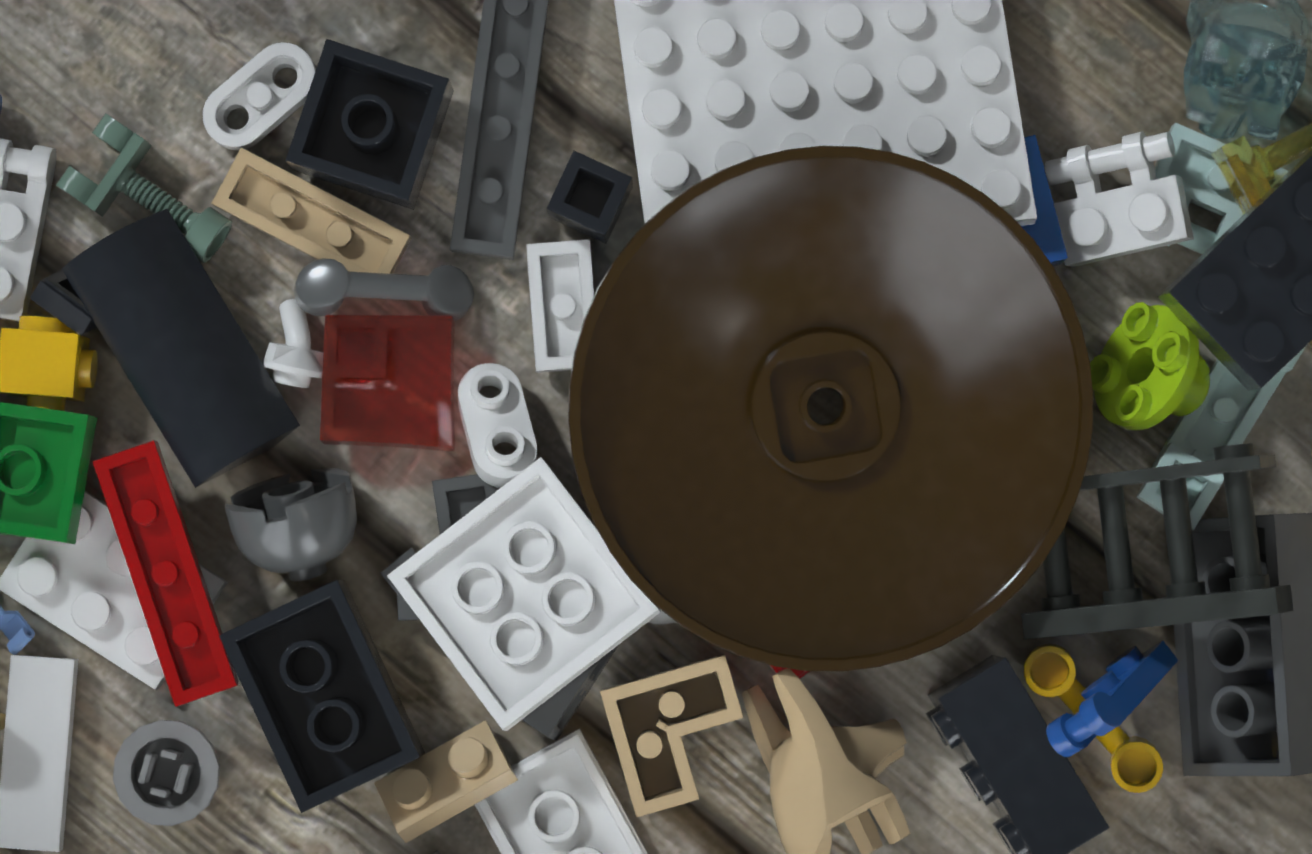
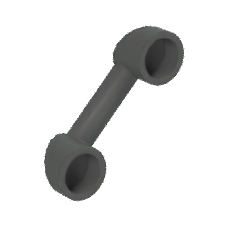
[294,258,474,323]

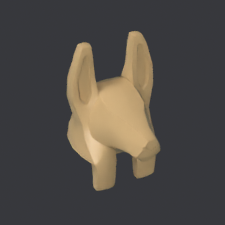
[742,668,911,854]

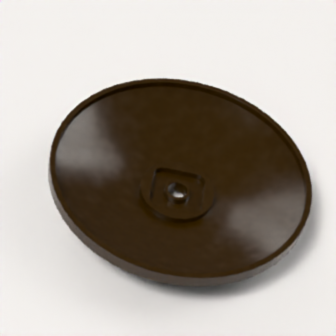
[568,146,1093,672]

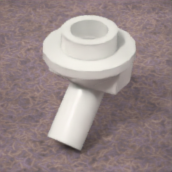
[262,299,326,388]

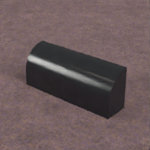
[62,208,300,488]

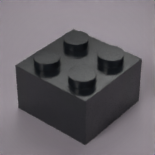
[285,39,454,210]

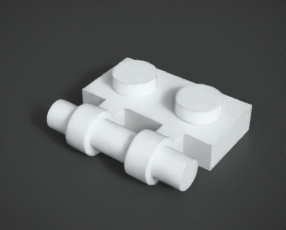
[1045,131,1194,267]

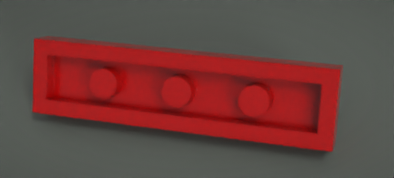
[92,440,240,707]

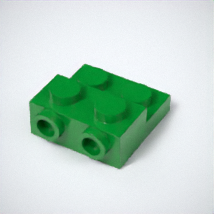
[0,402,97,545]

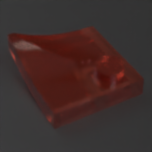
[320,315,455,451]

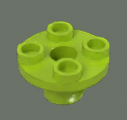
[1090,302,1210,431]

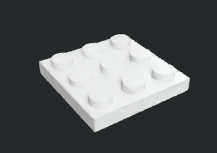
[387,457,660,731]

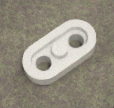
[203,42,316,150]
[458,363,537,488]

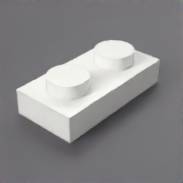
[526,239,594,373]

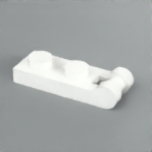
[0,138,56,322]

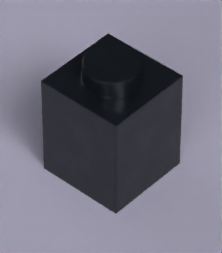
[546,150,633,244]

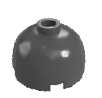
[225,468,357,581]

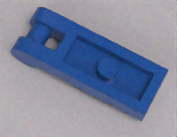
[1046,640,1179,757]

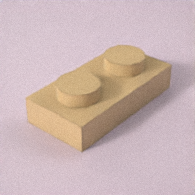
[374,720,518,843]

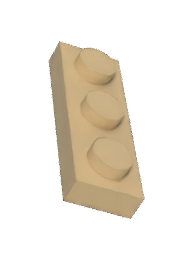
[211,148,412,274]

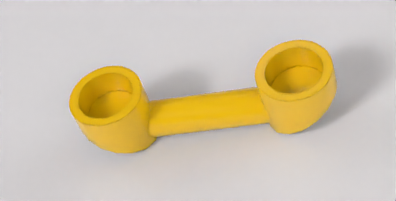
[1024,644,1163,793]

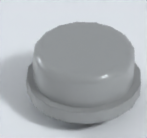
[113,720,220,826]

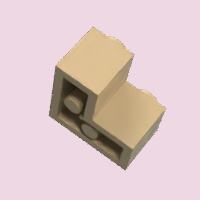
[600,654,743,818]

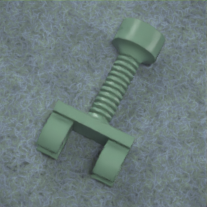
[56,113,232,263]

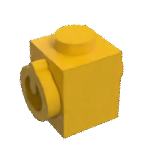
[0,316,98,411]

